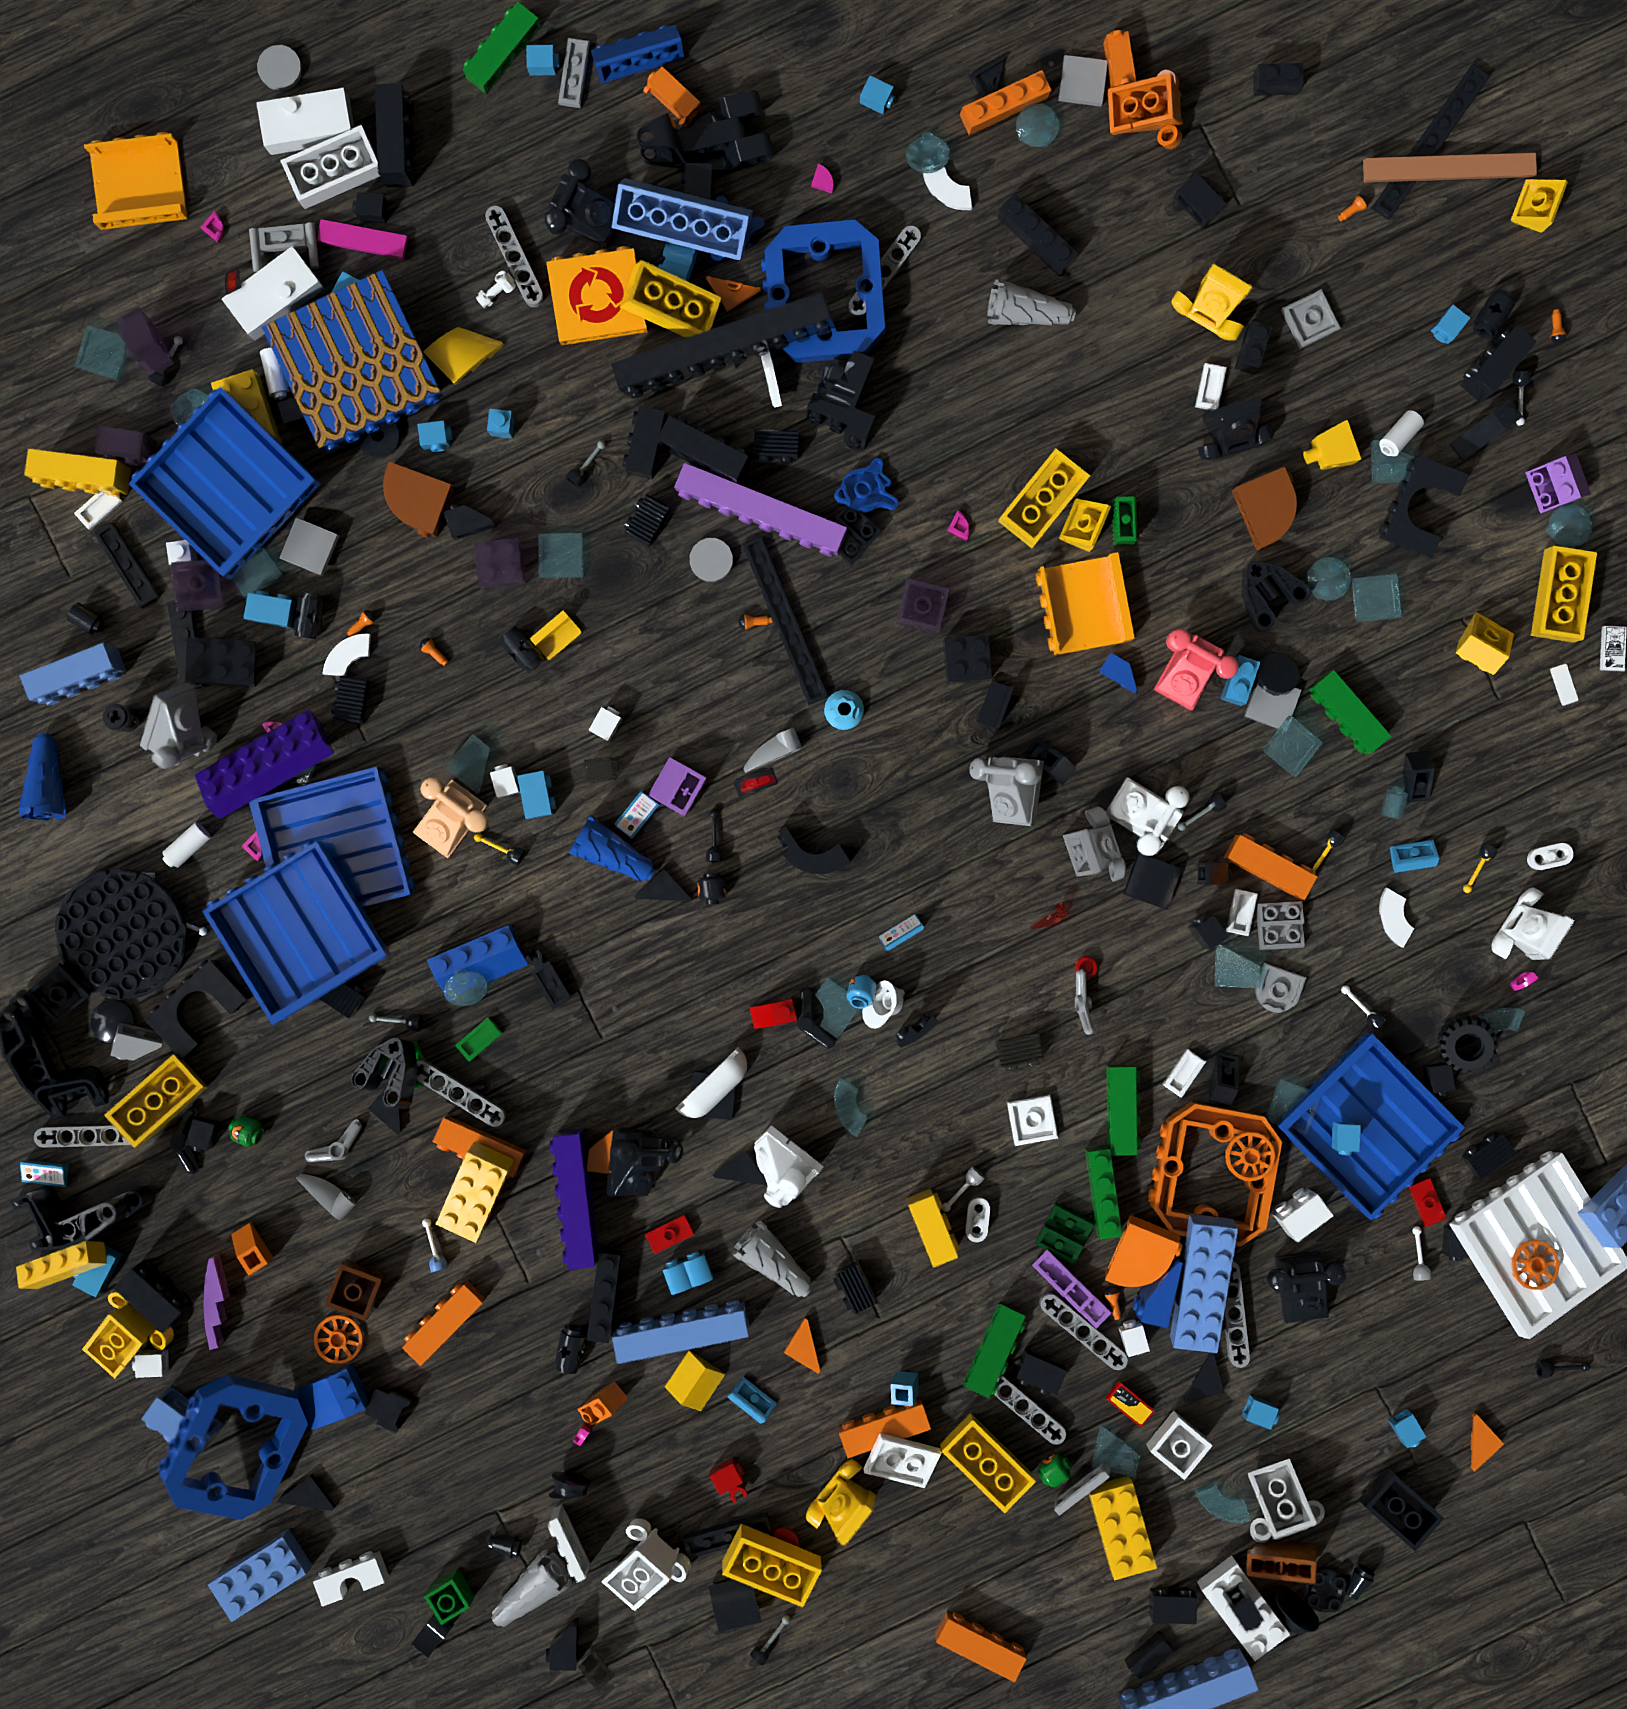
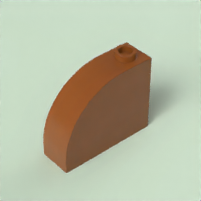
[383,462,455,538]
[1232,467,1297,551]
[1247,1541,1317,1584]

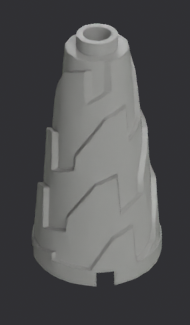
[987,279,1076,325]
[732,1220,812,1297]
[492,1550,572,1627]

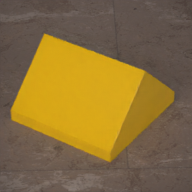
[1511,179,1568,233]
[1059,498,1111,552]
[665,1350,725,1411]

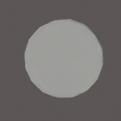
[257,45,302,91]
[690,538,733,582]

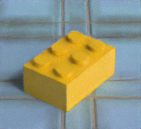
[906,1188,960,1268]

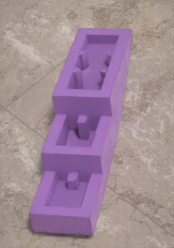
[1032,1250,1112,1329]
[203,1254,230,1350]

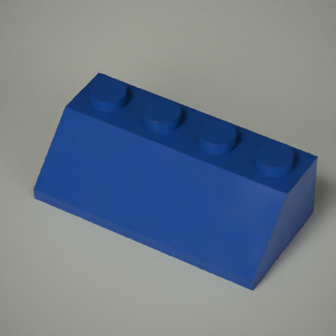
[591,25,684,84]
[427,925,529,999]

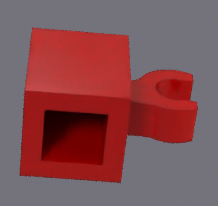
[709,1457,747,1503]

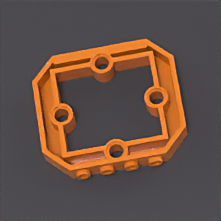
[1148,1101,1282,1247]

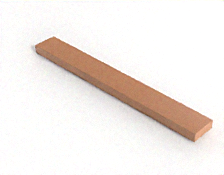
[1363,153,1537,183]

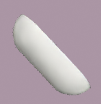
[675,1047,747,1118]

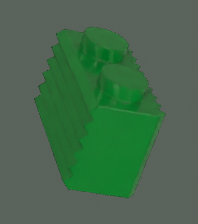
[1111,496,1138,545]

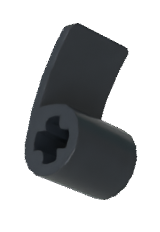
[412,1614,454,1657]

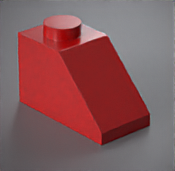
[750,998,797,1029]

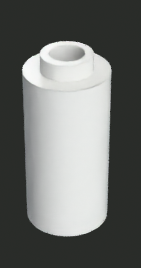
[260,348,291,400]
[1379,410,1424,456]
[162,822,211,868]

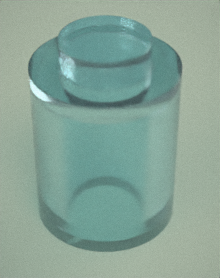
[1380,786,1409,820]

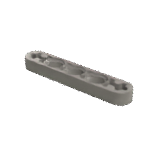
[485,206,544,307]
[848,226,921,318]
[416,1060,506,1127]
[34,1124,131,1147]
[1224,1261,1250,1368]
[1039,1292,1128,1370]
[994,1374,1066,1444]

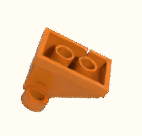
[1108,70,1183,149]

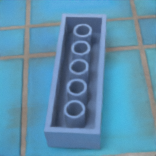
[612,178,753,260]
[1170,1214,1238,1353]
[612,1300,750,1364]
[1118,1649,1258,1709]

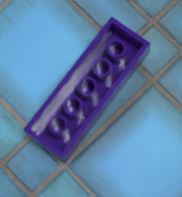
[195,709,334,819]
[550,1128,599,1270]

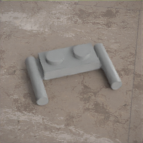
[249,222,319,274]

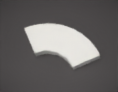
[923,167,972,210]
[761,350,782,407]
[323,634,371,676]
[1379,888,1414,948]

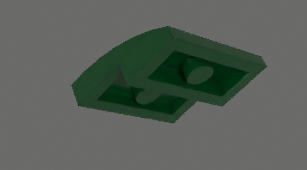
[1035,1202,1095,1264]

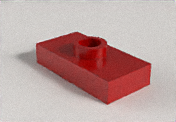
[1408,1177,1447,1227]
[645,1214,694,1254]

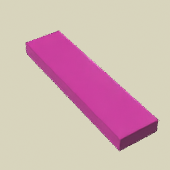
[317,219,408,259]

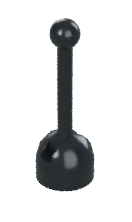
[706,809,723,862]
[1535,1360,1590,1378]

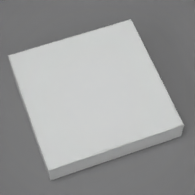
[1007,1094,1058,1146]

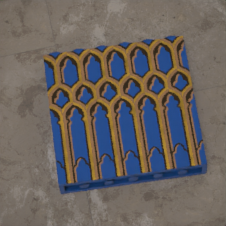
[262,270,443,452]

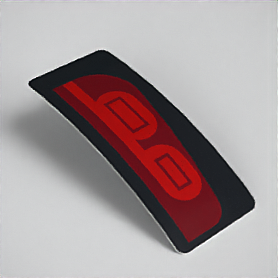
[225,266,242,295]
[734,768,778,797]

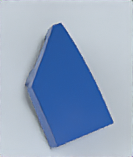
[1099,653,1138,694]

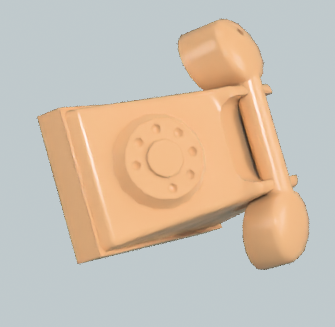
[413,777,489,858]

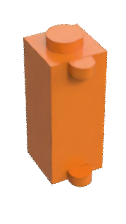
[1103,30,1136,88]
[643,66,701,127]

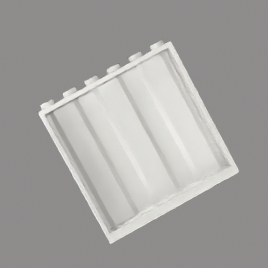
[1449,1151,1627,1339]

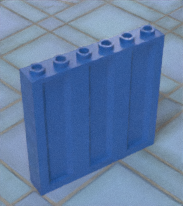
[128,387,321,579]
[249,767,416,908]
[202,840,391,1025]
[1274,1032,1465,1220]

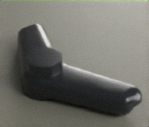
[797,987,835,1049]
[170,1108,199,1174]

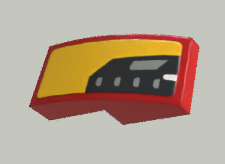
[1105,1381,1155,1427]

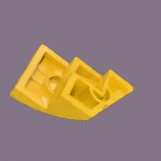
[423,327,504,385]

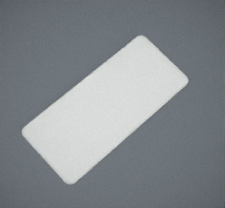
[1550,664,1578,706]

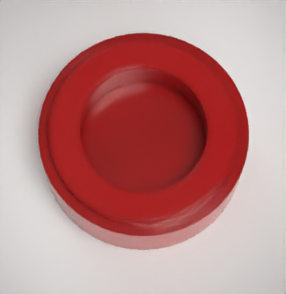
[1075,956,1098,978]

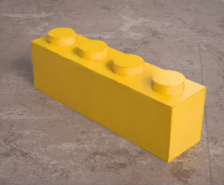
[16,1241,107,1289]

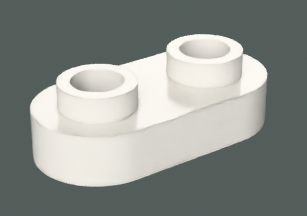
[1527,843,1573,870]
[965,1197,990,1242]

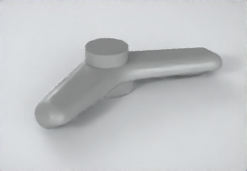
[1075,969,1094,1035]
[305,1119,362,1162]

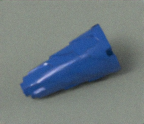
[19,733,66,821]
[569,815,656,882]

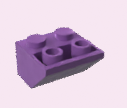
[1525,453,1591,513]
[648,757,707,817]

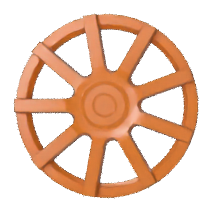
[1225,1131,1275,1181]
[1511,1240,1559,1290]
[314,1314,363,1364]

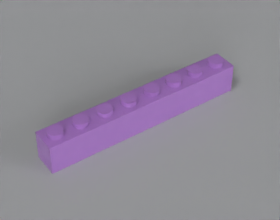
[674,463,848,557]

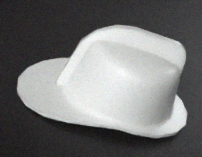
[862,980,905,1029]

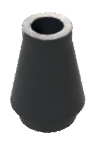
[488,1536,522,1559]
[1346,1564,1375,1600]

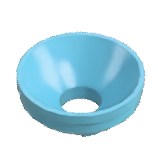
[824,690,864,730]

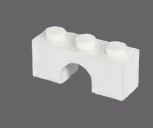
[313,1551,389,1607]

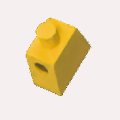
[1304,420,1361,470]

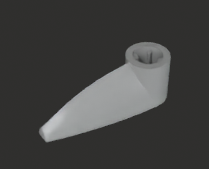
[744,728,802,773]
[296,1174,357,1221]

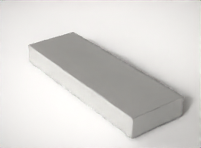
[558,38,590,108]
[1054,1462,1110,1516]

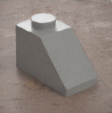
[110,1022,163,1061]

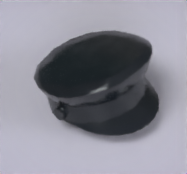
[549,1471,591,1499]

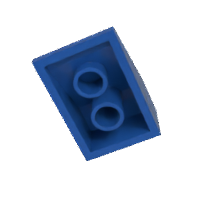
[1133,1256,1183,1328]
[292,1363,370,1431]

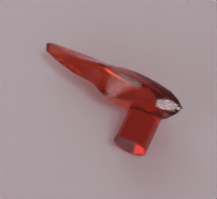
[1030,903,1069,929]

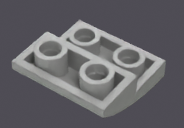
[280,518,339,576]
[1257,901,1305,950]

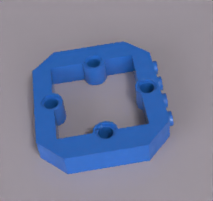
[761,220,886,363]
[159,1374,308,1520]

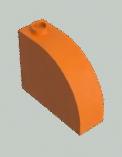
[1105,1215,1182,1287]

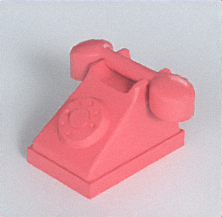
[1153,629,1239,711]

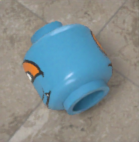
[846,975,877,1009]

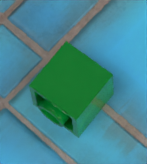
[424,1568,475,1625]

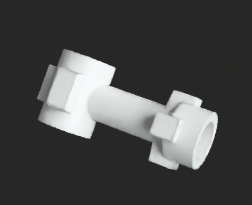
[476,271,516,308]

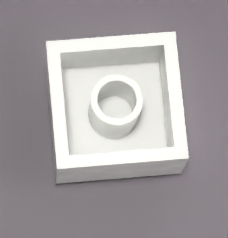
[1272,1188,1333,1242]
[1146,1411,1213,1480]

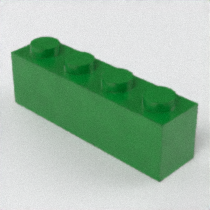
[463,2,541,95]
[1309,670,1391,755]
[1106,1065,1141,1156]
[1085,1146,1122,1240]
[962,1304,1026,1398]

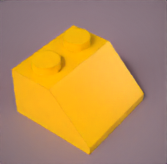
[1456,612,1514,675]

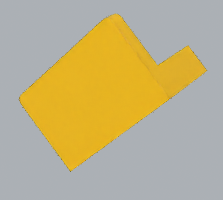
[530,611,582,660]

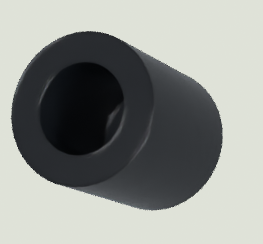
[67,602,104,635]

